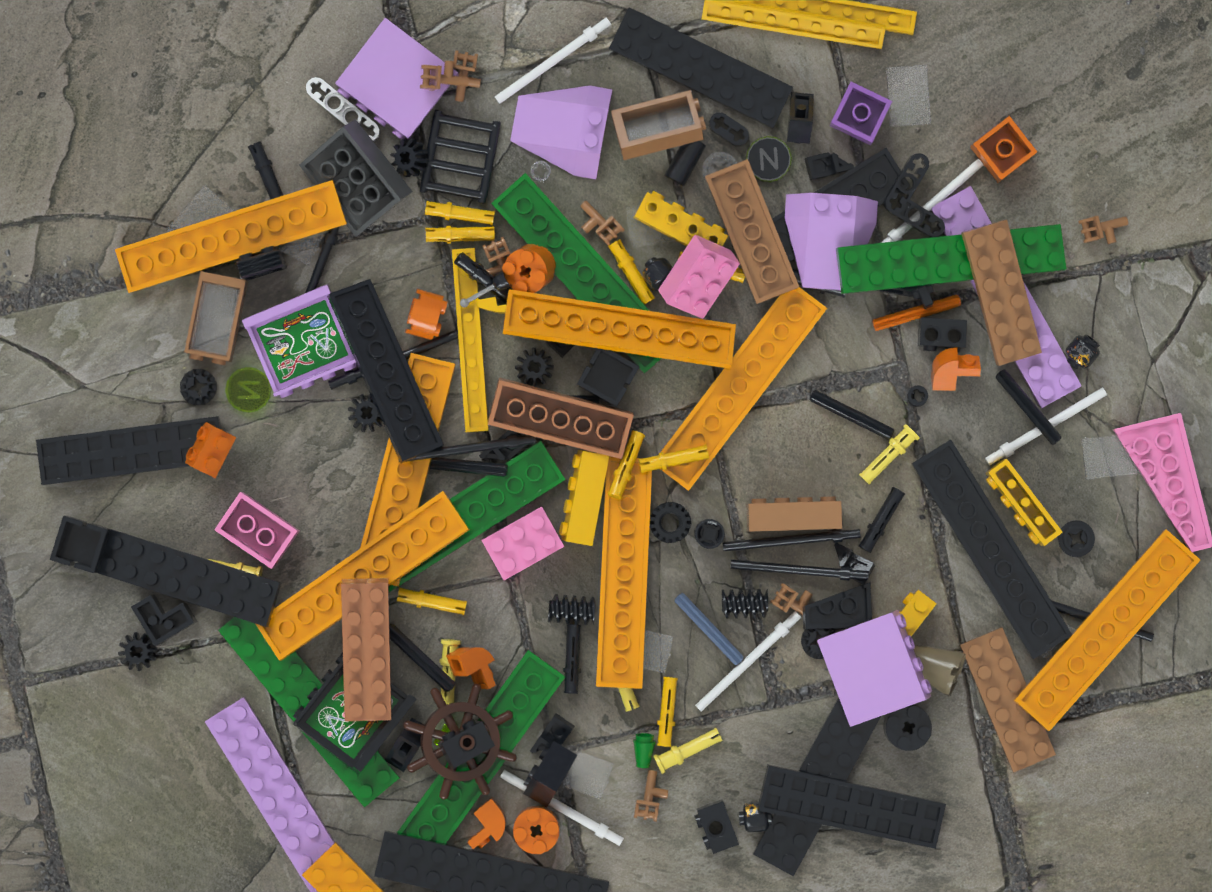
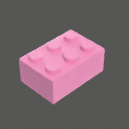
[658,235,740,319]
[214,492,300,569]
[481,507,565,580]

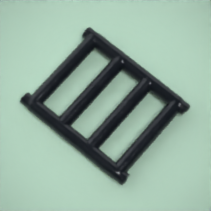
[419,110,501,204]

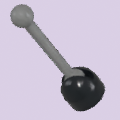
[460,270,512,308]

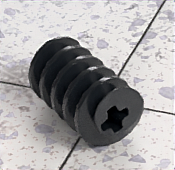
[722,589,768,619]
[548,594,596,625]

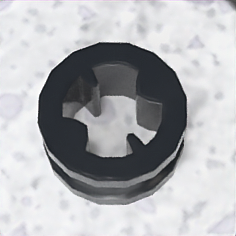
[907,385,928,407]

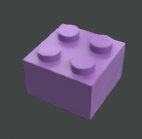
[830,82,892,146]

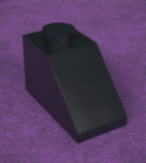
[787,92,814,144]
[385,718,424,773]

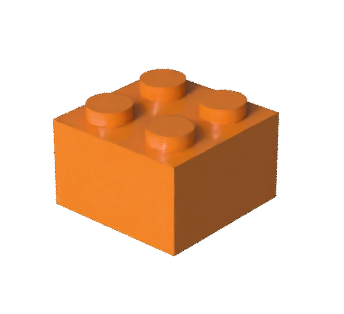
[970,116,1037,183]

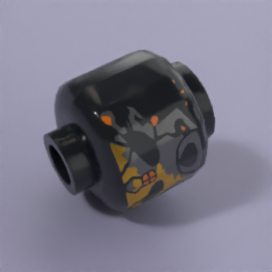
[643,257,673,291]
[1065,334,1100,369]
[739,802,772,833]

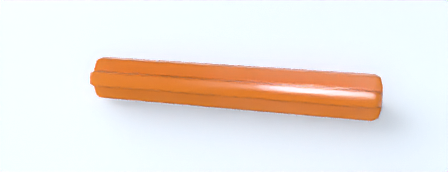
[872,294,961,331]

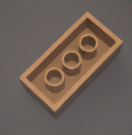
[746,496,842,532]

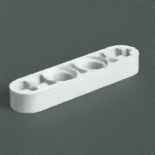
[306,77,380,142]

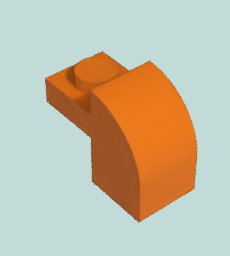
[931,348,981,391]
[446,647,496,689]
[467,797,506,849]

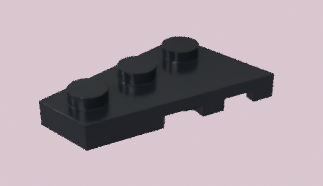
[803,582,872,629]

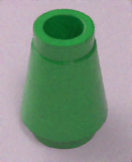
[633,733,656,768]

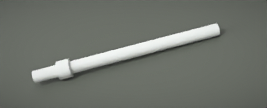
[494,17,611,104]
[881,159,984,243]
[985,387,1107,466]
[695,611,802,712]
[500,769,624,846]

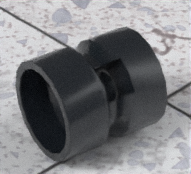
[694,519,725,549]

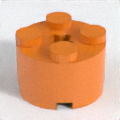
[502,244,556,293]
[405,289,448,340]
[513,806,560,854]

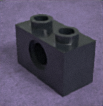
[694,799,739,854]

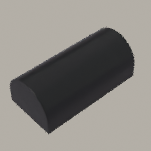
[664,141,706,186]

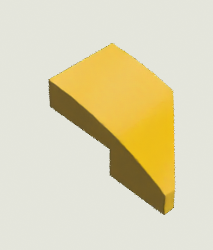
[476,297,506,314]

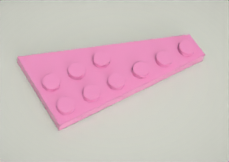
[1113,413,1212,552]

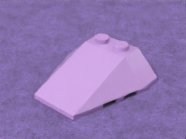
[510,86,612,180]
[784,193,878,291]

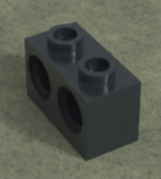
[918,318,967,353]

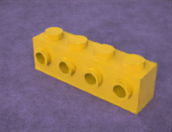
[633,191,728,247]
[559,450,609,546]
[986,459,1063,546]
[899,589,937,637]

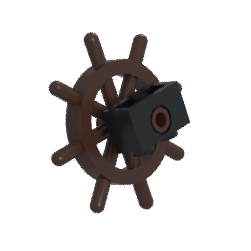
[403,684,517,800]

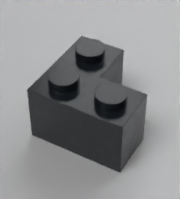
[131,594,198,646]
[523,741,577,808]

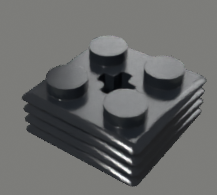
[236,246,287,281]

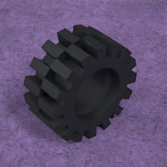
[650,502,691,543]

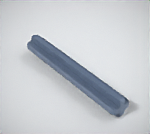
[674,593,744,665]

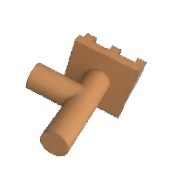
[453,50,481,102]
[420,61,469,91]
[580,201,625,246]
[1078,216,1128,244]
[482,237,511,276]
[770,583,813,615]
[634,770,668,822]

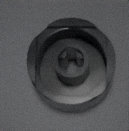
[883,704,932,751]

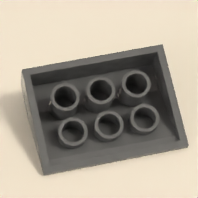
[299,119,413,237]

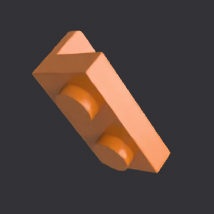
[185,422,236,478]

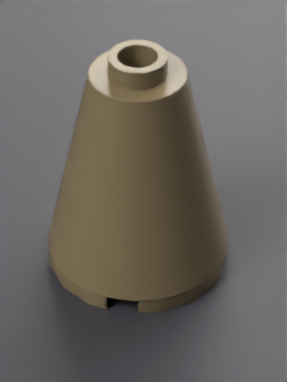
[913,645,966,696]

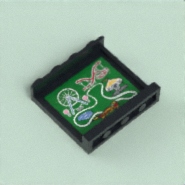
[293,652,417,775]

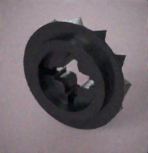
[180,369,217,405]
[1058,520,1095,557]
[801,629,836,659]

